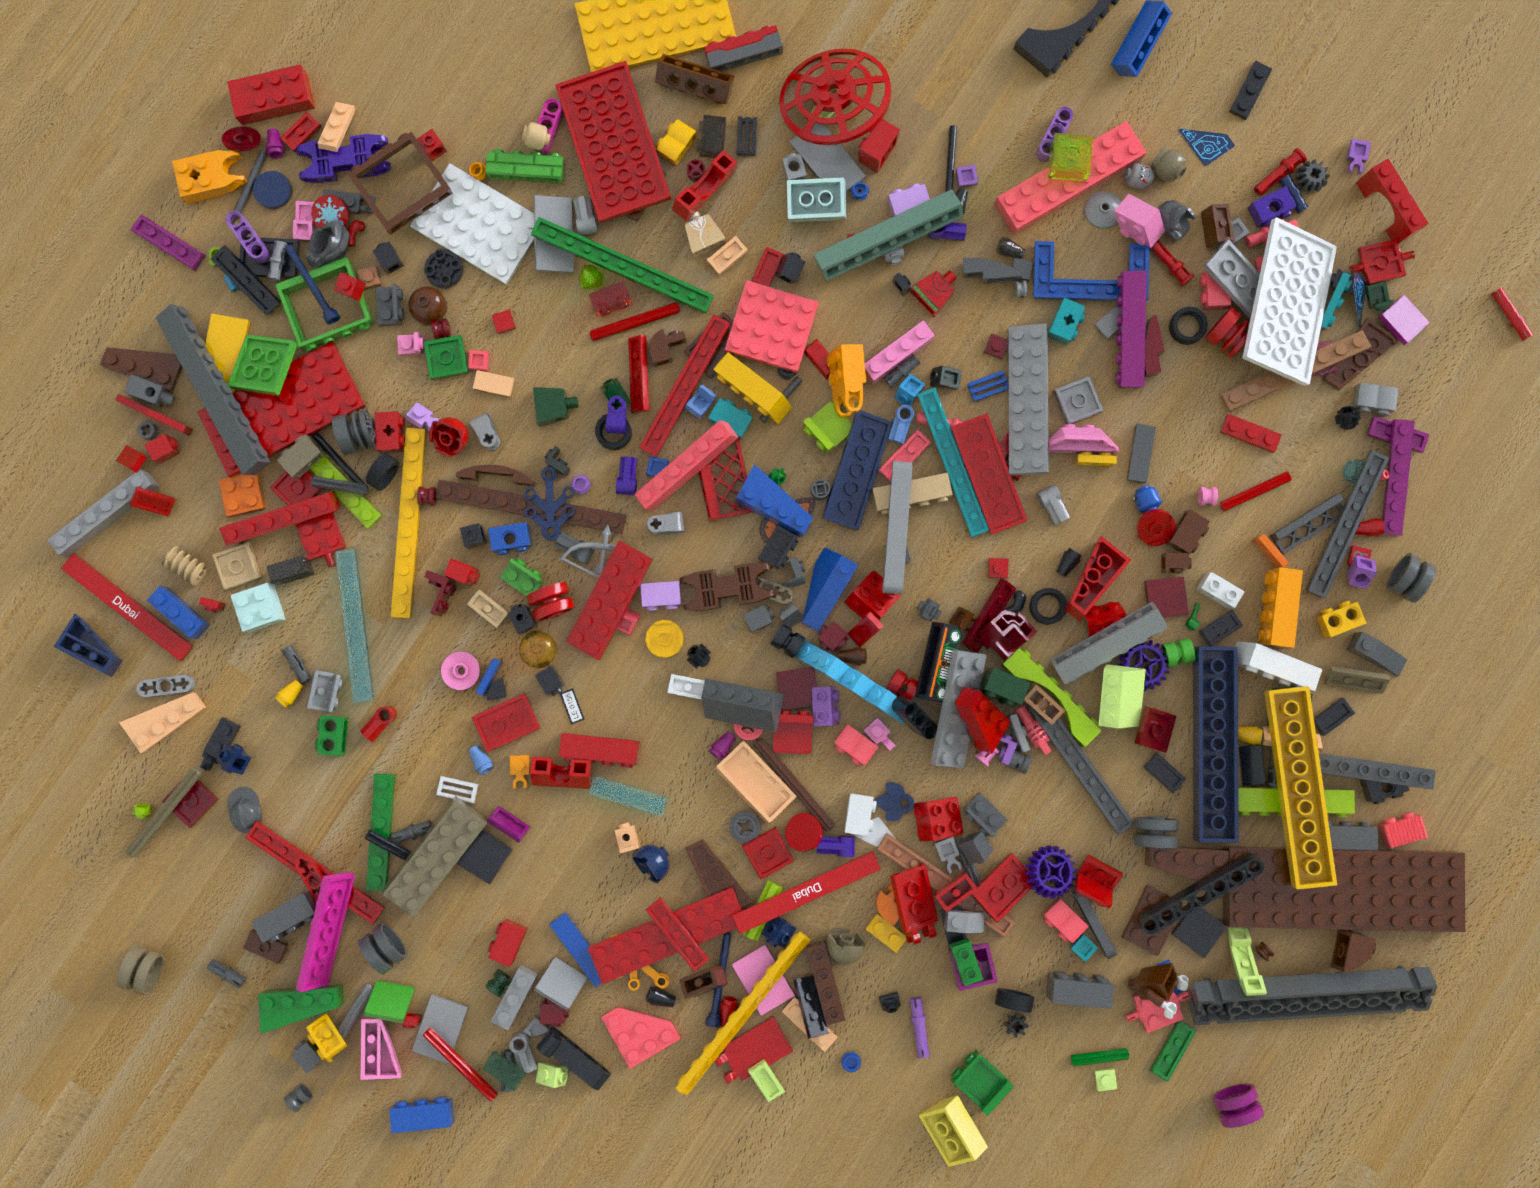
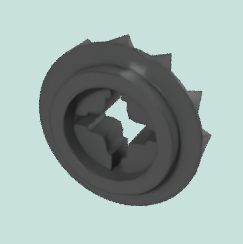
[730,811,761,843]

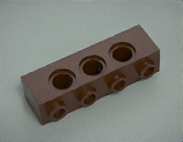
[655,54,735,104]
[806,940,846,1025]

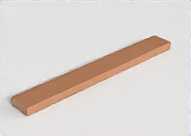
[876,833,1016,938]

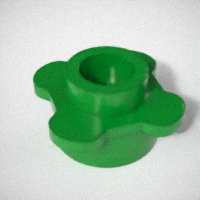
[768,468,786,485]

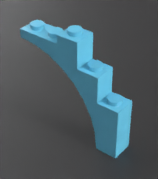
[795,640,904,724]

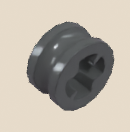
[138,422,158,440]

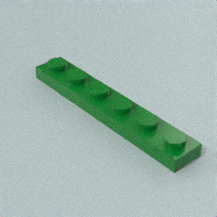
[366,773,395,891]

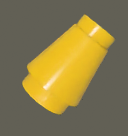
[275,679,304,708]
[1238,727,1263,746]

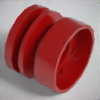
[1205,307,1250,358]

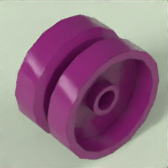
[1212,1083,1264,1128]

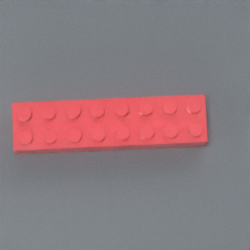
[994,121,1147,235]

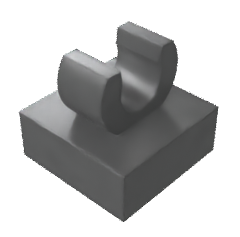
[779,603,804,628]

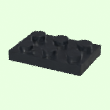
[239,237,300,278]

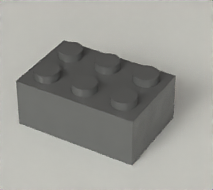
[251,890,316,943]
[1046,970,1114,1009]

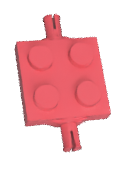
[1125,991,1190,1033]

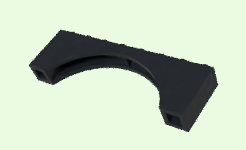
[1013,0,1120,77]

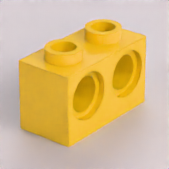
[1316,600,1366,638]

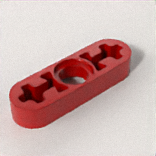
[295,854,324,902]

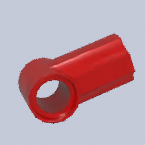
[360,706,397,742]

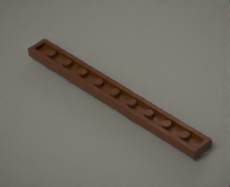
[435,480,626,534]

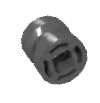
[811,479,830,500]
[1006,750,1032,774]
[284,1084,313,1112]

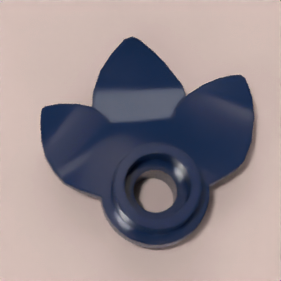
[875,782,914,821]

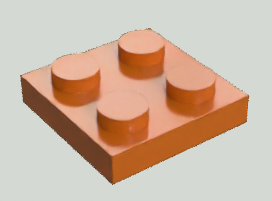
[219,474,266,517]

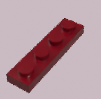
[962,578,1016,653]

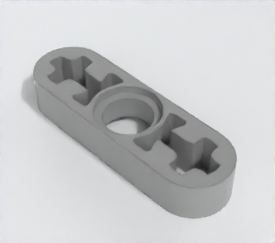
[136,675,195,697]

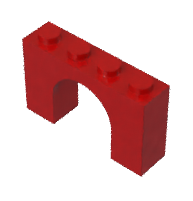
[1356,158,1429,244]

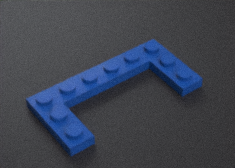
[1033,241,1149,302]

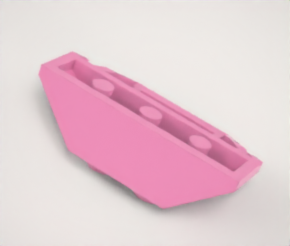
[1049,424,1119,454]

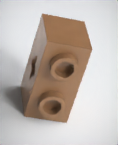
[1024,682,1065,725]

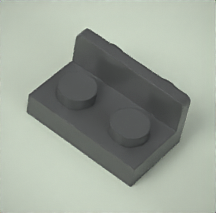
[376,284,404,326]
[963,792,1007,837]

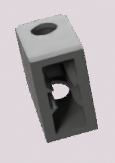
[124,374,175,407]

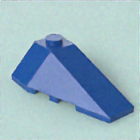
[802,548,858,632]

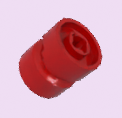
[885,669,918,700]

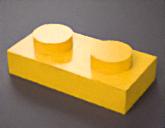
[1075,452,1117,466]
[865,913,906,953]

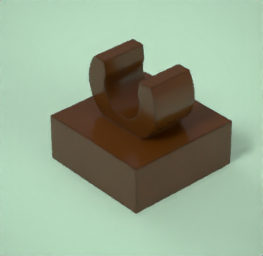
[949,607,975,631]

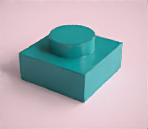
[1070,933,1098,962]

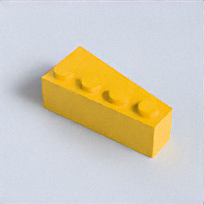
[713,352,793,425]

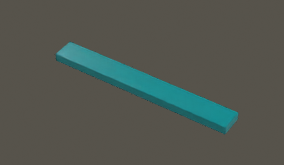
[917,387,989,537]

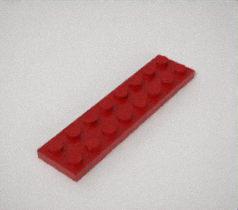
[588,887,742,984]

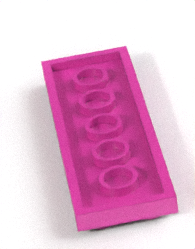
[296,872,355,992]

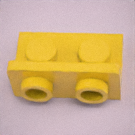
[306,1013,348,1063]

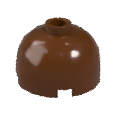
[408,286,448,326]

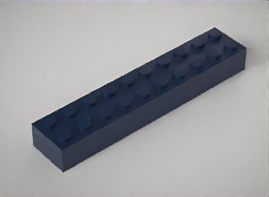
[1193,646,1239,843]

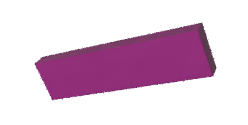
[131,215,205,271]

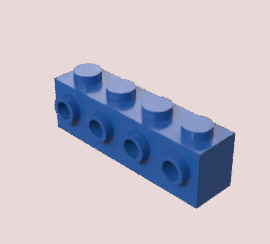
[1111,0,1172,77]

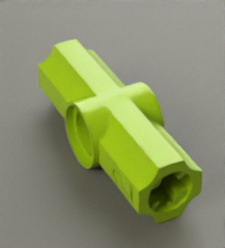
[742,880,783,941]

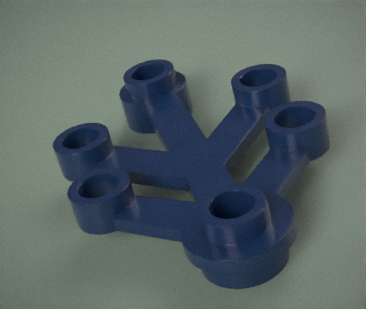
[524,467,575,541]

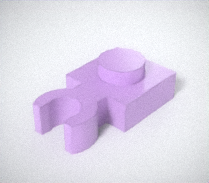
[405,402,439,431]

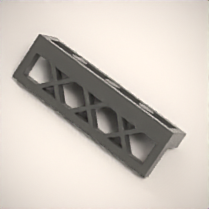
[1269,493,1344,555]

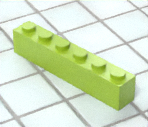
[1238,787,1355,817]

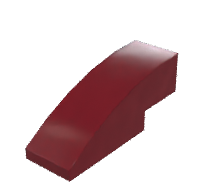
[1145,315,1165,378]

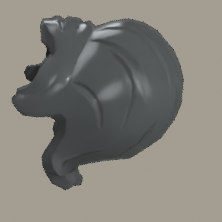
[1157,200,1196,242]

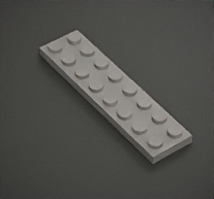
[1009,324,1049,476]

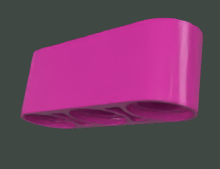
[534,98,563,155]

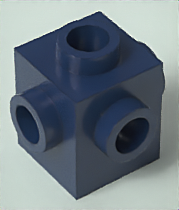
[216,744,251,775]
[761,916,796,948]

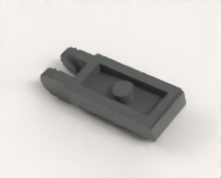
[323,189,376,214]

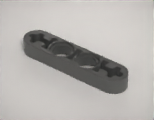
[1072,890,1117,959]

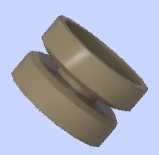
[117,945,164,996]

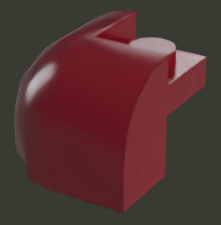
[981,610,1037,661]

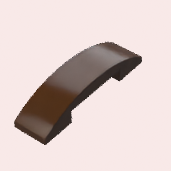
[456,465,535,486]

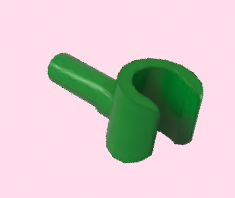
[1185,603,1200,631]

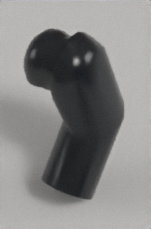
[1004,590,1026,613]

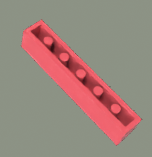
[634,420,739,511]

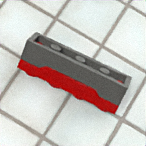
[704,25,783,72]

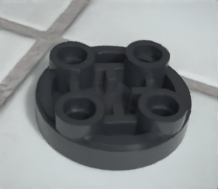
[424,249,463,288]

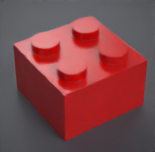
[858,118,900,173]

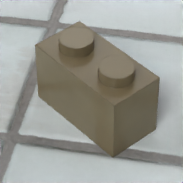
[277,435,326,479]

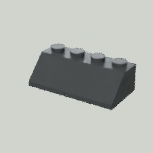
[701,678,784,733]

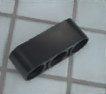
[892,696,937,739]

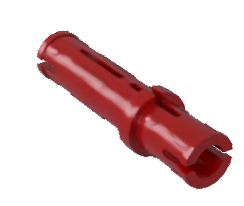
[1491,287,1534,341]

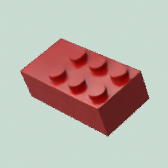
[227,64,315,125]

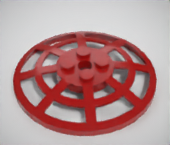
[779,48,892,145]

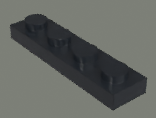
[211,245,281,316]

